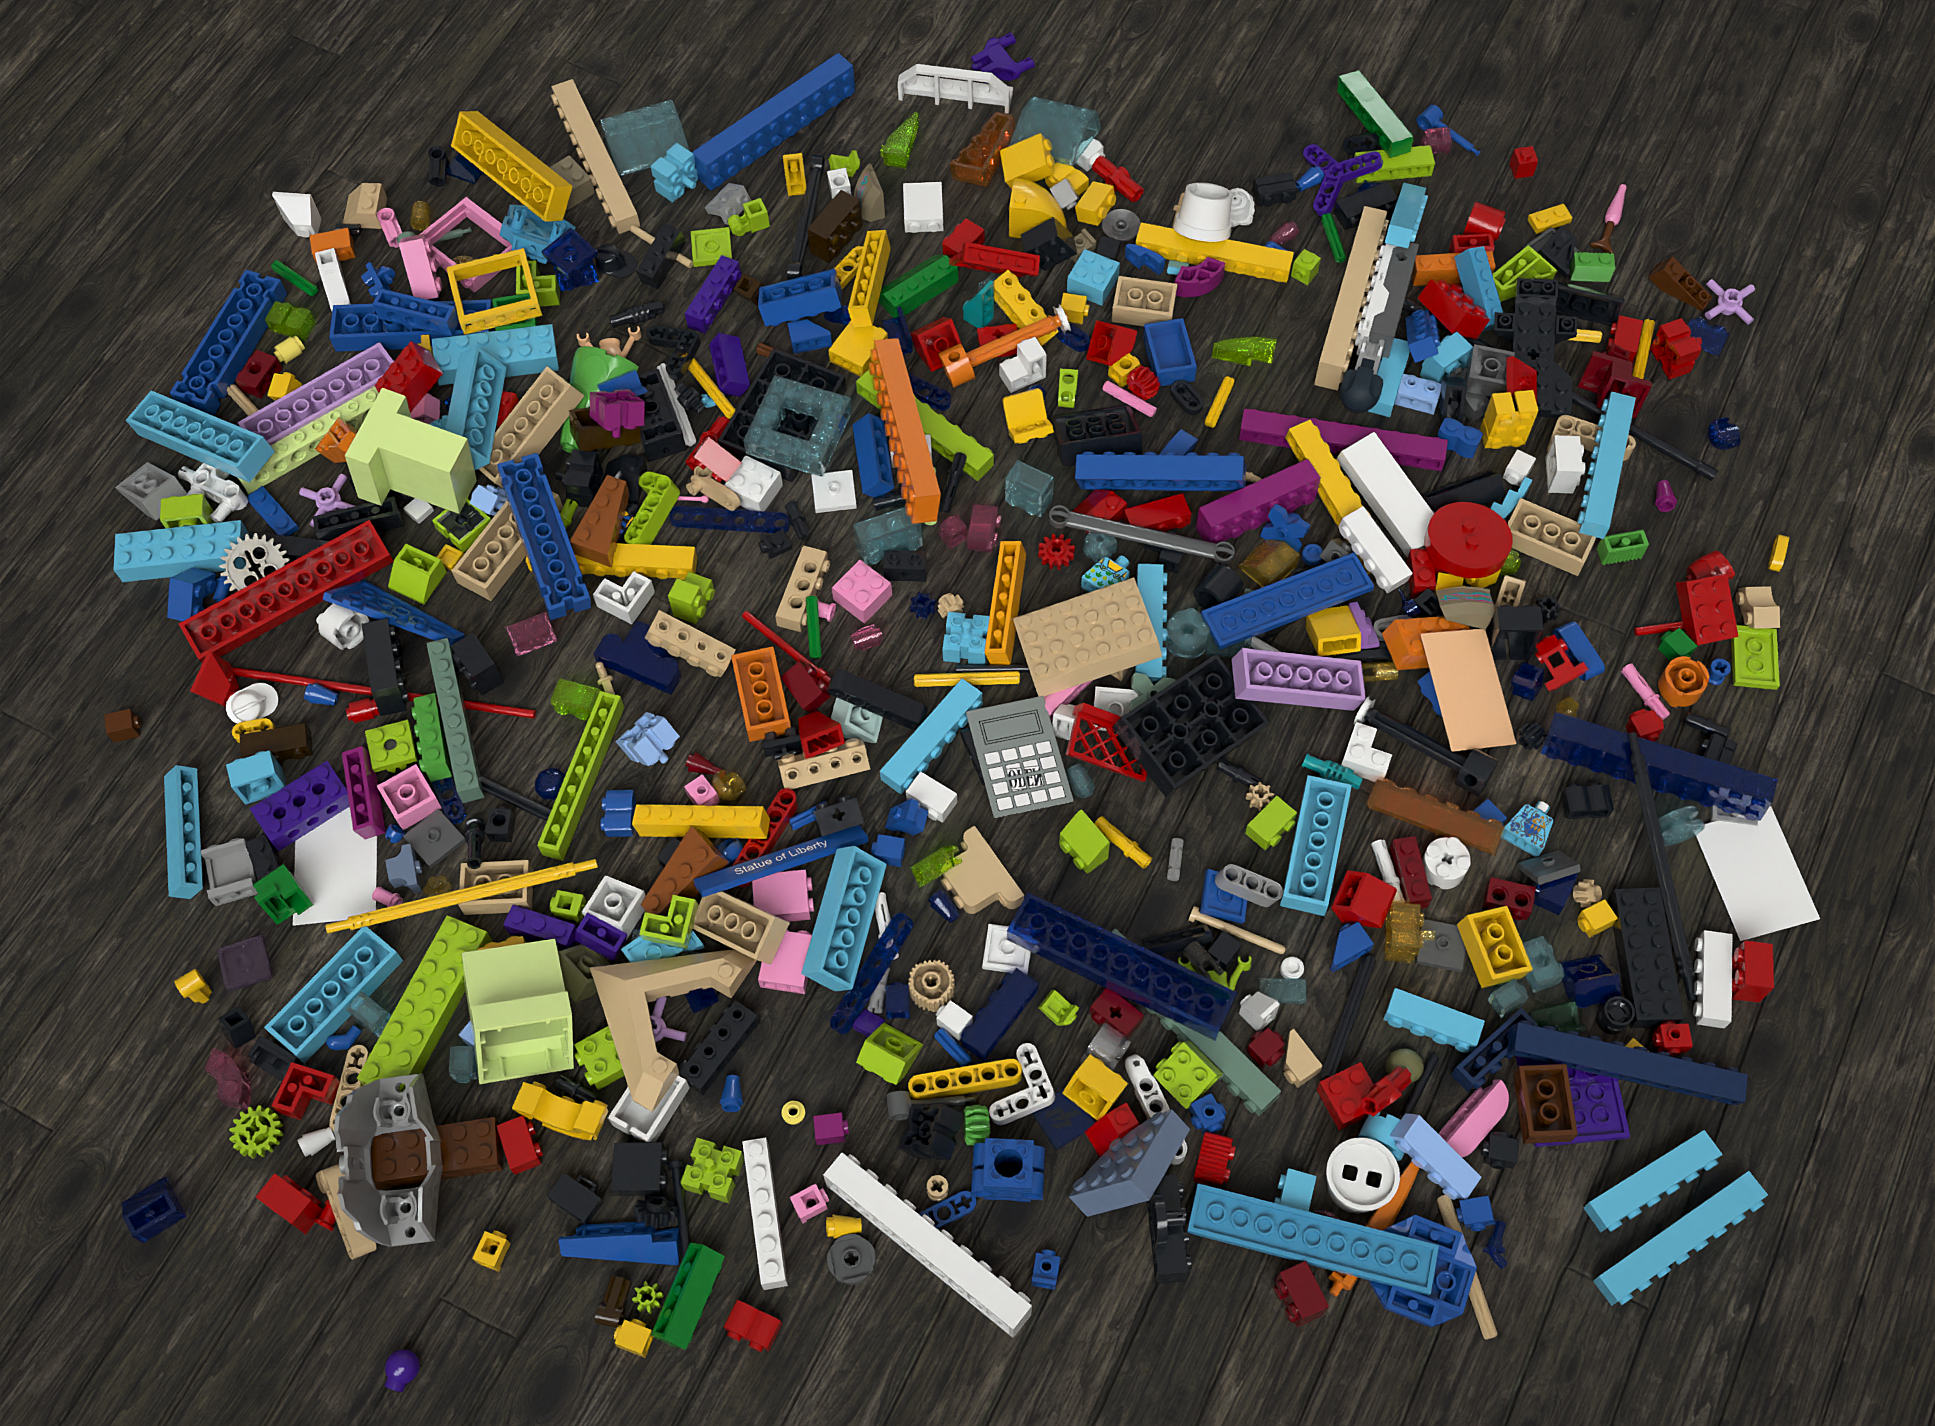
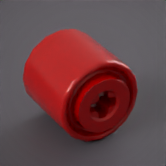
[1463,202,1506,242]

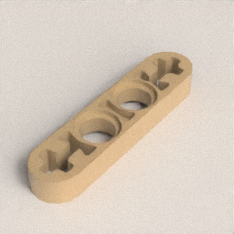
[329,1045,370,1131]

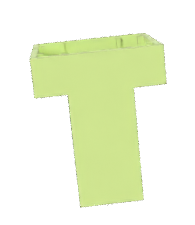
[345,388,477,513]
[462,939,574,1084]

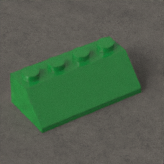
[878,255,958,321]

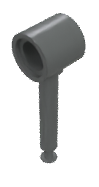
[886,1091,976,1121]

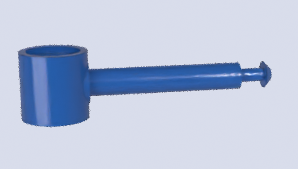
[1417,105,1480,156]

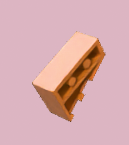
[315,417,358,463]

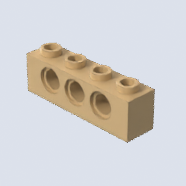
[775,546,830,632]

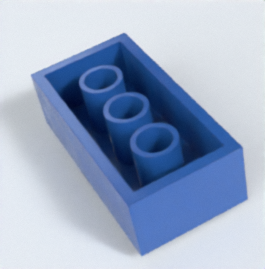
[758,268,842,327]

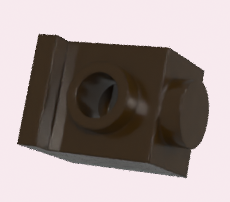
[733,273,764,307]

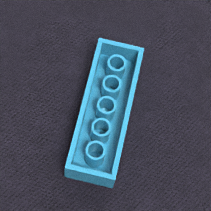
[432,324,559,385]
[445,345,506,470]
[113,520,249,582]
[1280,775,1352,916]
[801,846,887,991]
[264,927,403,1064]

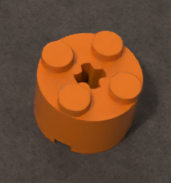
[1658,656,1709,707]

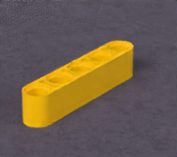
[908,1059,1022,1100]

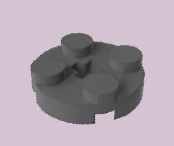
[827,1234,876,1285]

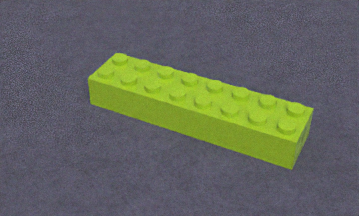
[357,916,492,1092]

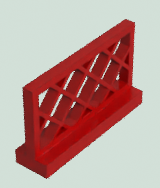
[949,242,1040,278]
[1066,703,1147,782]

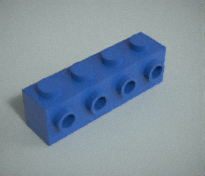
[1405,309,1441,363]
[852,413,894,498]

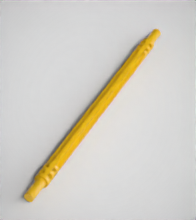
[326,859,598,933]

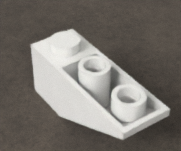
[315,248,351,311]

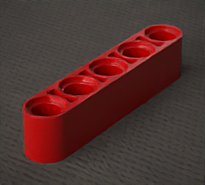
[732,788,798,888]

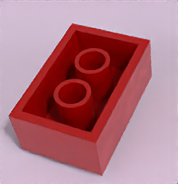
[1418,279,1490,339]
[375,341,443,413]
[1676,574,1739,645]

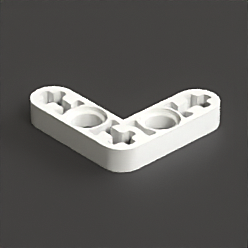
[989,1043,1055,1125]

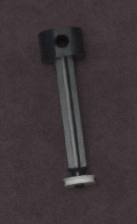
[1353,696,1499,797]

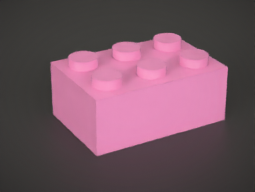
[399,234,443,300]

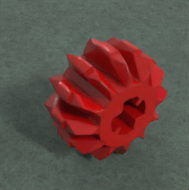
[1126,365,1161,401]

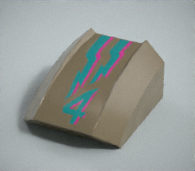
[854,163,885,222]
[1436,587,1495,630]

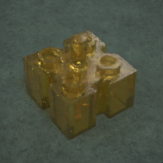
[1384,902,1435,963]

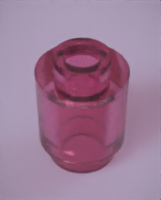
[850,624,883,651]

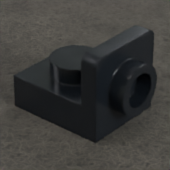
[758,529,792,559]

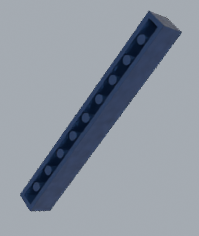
[1507,1020,1748,1106]

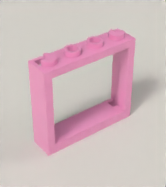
[419,197,512,292]

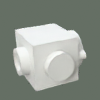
[1073,136,1105,171]

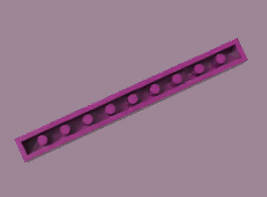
[1239,409,1448,471]

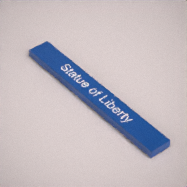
[694,825,868,897]

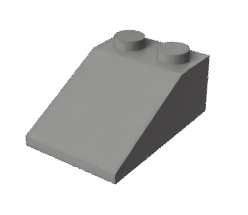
[115,462,187,520]

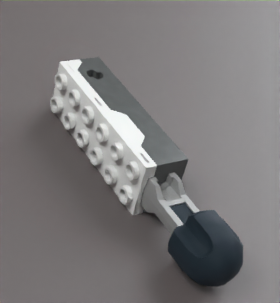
[1340,243,1419,413]

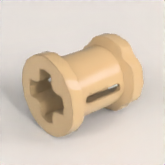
[927,1175,948,1202]

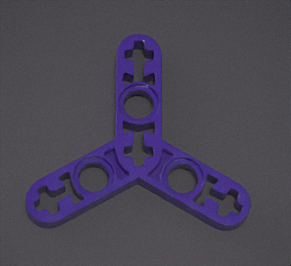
[1303,144,1383,217]

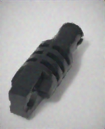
[609,301,664,328]

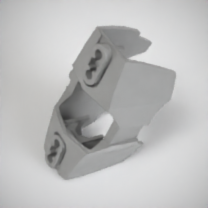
[333,1073,443,1247]

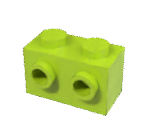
[1245,796,1297,851]

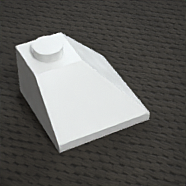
[272,192,322,237]

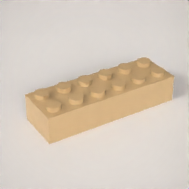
[479,366,584,488]
[452,492,563,601]

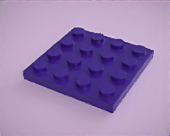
[1516,1056,1630,1147]

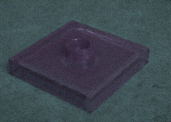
[217,935,273,992]

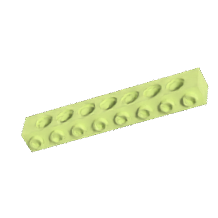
[237,386,379,494]

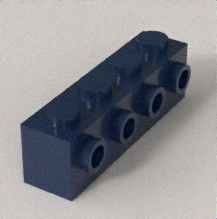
[1451,1008,1538,1092]

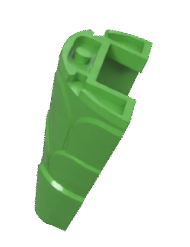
[560,346,639,453]

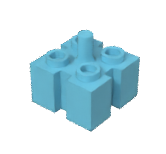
[650,143,698,202]
[942,612,990,665]

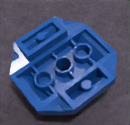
[1368,1215,1477,1328]

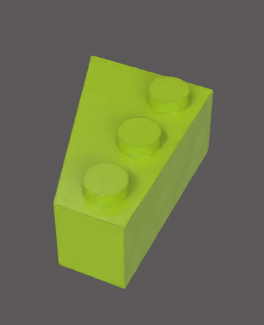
[1492,245,1557,302]

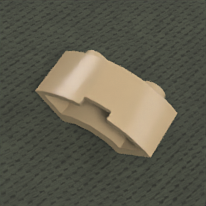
[1736,586,1780,628]

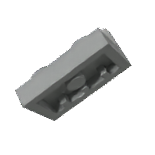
[705,183,751,225]

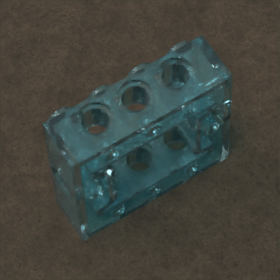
[743,375,852,477]

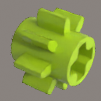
[632,1281,664,1314]

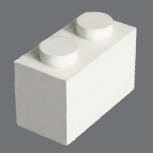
[906,772,957,823]

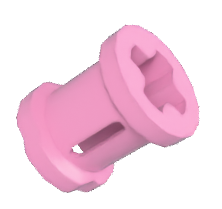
[818,600,836,622]

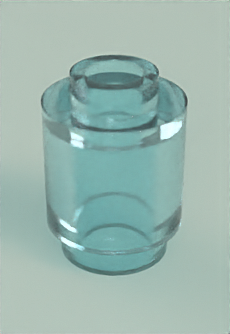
[1066,764,1095,798]

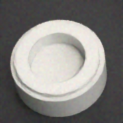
[1280,957,1304,981]

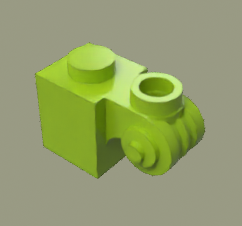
[727,198,770,236]

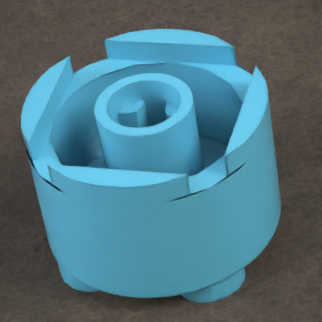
[1358,1112,1404,1161]

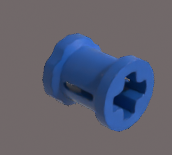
[1708,659,1731,685]

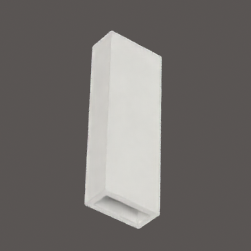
[1337,432,1434,558]

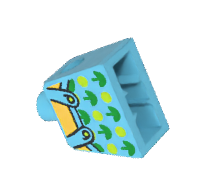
[1081,556,1129,592]

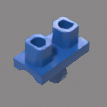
[361,262,395,298]

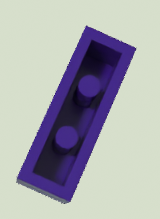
[709,333,750,397]
[503,905,577,951]

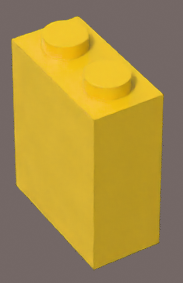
[1000,133,1055,189]
[829,321,888,377]
[1306,605,1361,657]

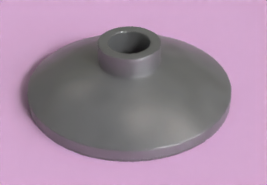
[1102,209,1141,241]

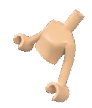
[577,326,641,358]

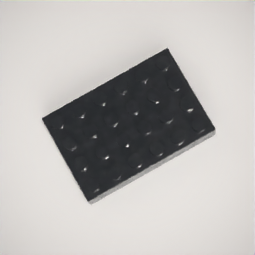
[718,348,847,483]
[1113,654,1269,798]

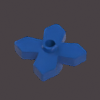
[1260,504,1310,557]

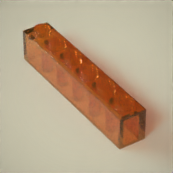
[1367,779,1505,856]

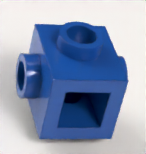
[1189,1093,1226,1134]

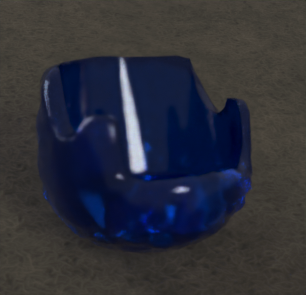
[1707,417,1741,450]

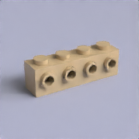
[645,610,736,677]
[777,738,870,789]

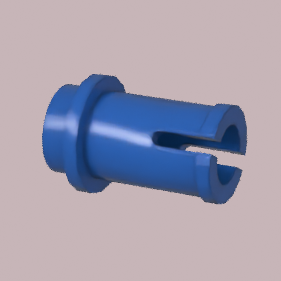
[213,576,232,602]

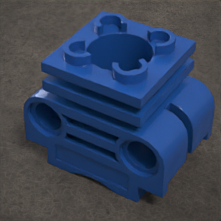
[971,1138,1045,1202]

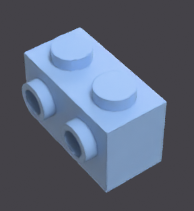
[1394,374,1441,415]
[470,484,507,516]

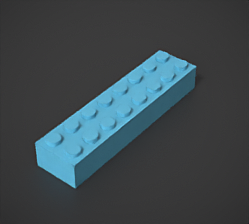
[126,391,275,483]

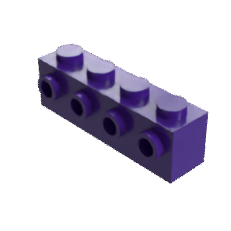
[685,255,742,334]

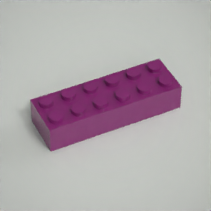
[1196,459,1321,544]

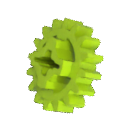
[229,1105,283,1159]

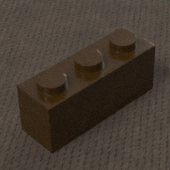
[240,723,313,763]

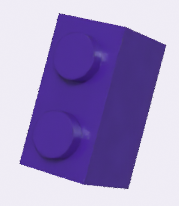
[575,912,627,962]

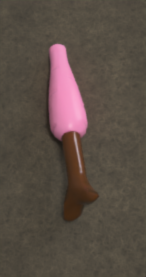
[1590,184,1627,254]

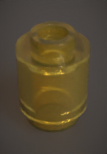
[410,201,431,231]

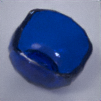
[534,768,566,800]

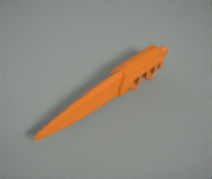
[1328,1161,1420,1297]

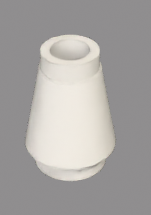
[297,1127,335,1157]

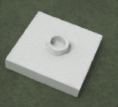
[812,470,857,513]

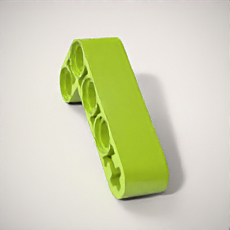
[624,472,680,545]

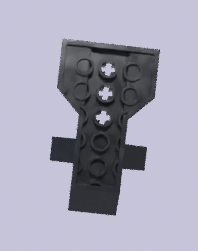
[1488,278,1578,418]

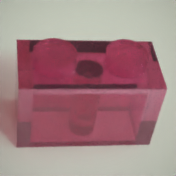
[967,504,1002,553]

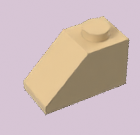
[1283,1029,1322,1088]

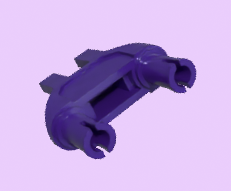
[971,32,1035,84]

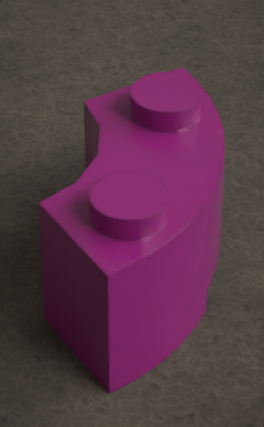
[1175,257,1226,298]

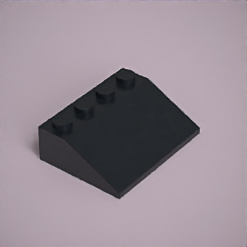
[1050,404,1143,466]

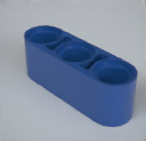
[1552,621,1605,681]

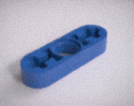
[918,1191,976,1229]

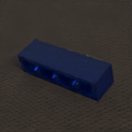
[961,968,1039,1061]

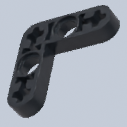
[646,325,701,380]

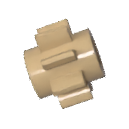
[937,593,964,618]
[1246,782,1274,811]
[1573,879,1602,908]

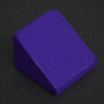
[853,1009,885,1037]

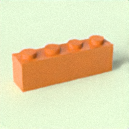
[1411,251,1495,286]

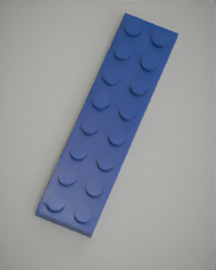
[1201,552,1374,650]

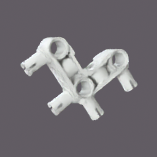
[178,463,248,523]

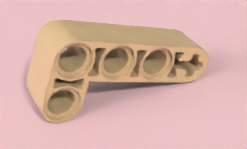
[1547,415,1636,461]
[316,1164,376,1260]

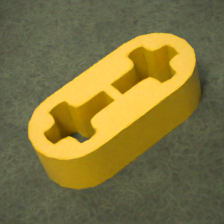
[1768,534,1789,572]
[232,718,275,743]

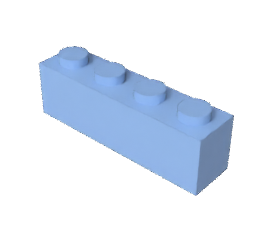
[1390,1113,1481,1200]

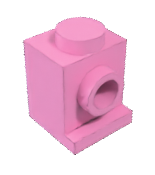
[790,1184,829,1224]

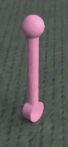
[677,495,709,503]

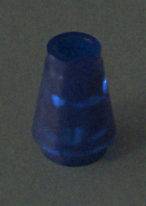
[928,889,960,923]

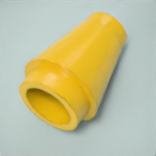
[826,1214,862,1239]

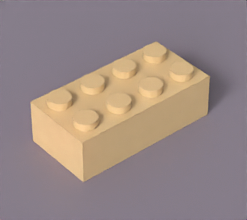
[1508,498,1596,576]
[693,891,790,965]

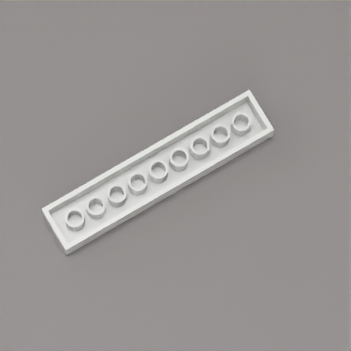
[823,1153,1032,1338]

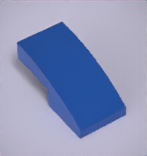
[1125,244,1165,275]

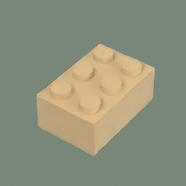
[1112,276,1177,326]
[459,860,534,915]

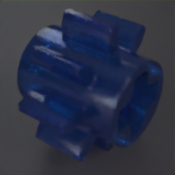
[910,592,936,619]

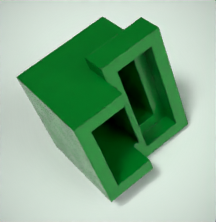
[253,864,314,925]

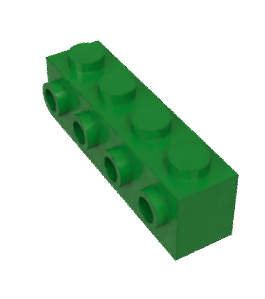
[651,1242,725,1350]

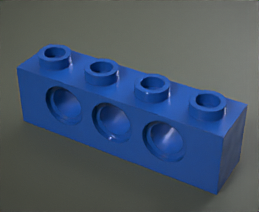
[373,288,459,336]

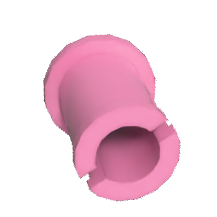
[372,887,403,907]

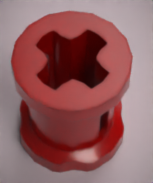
[313,1200,336,1231]

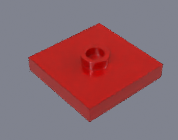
[1506,356,1537,403]

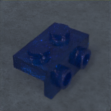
[1688,317,1729,356]

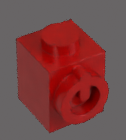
[1625,709,1664,744]

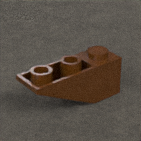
[1648,256,1712,311]

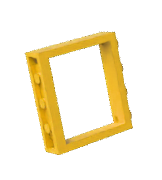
[446,248,542,335]

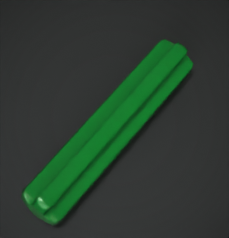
[1321,213,1346,263]
[271,260,319,296]
[806,596,822,659]

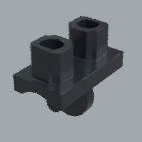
[763,727,803,760]

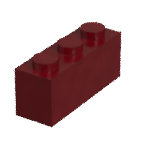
[1389,836,1432,911]

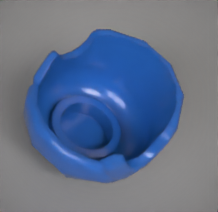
[716,838,743,866]

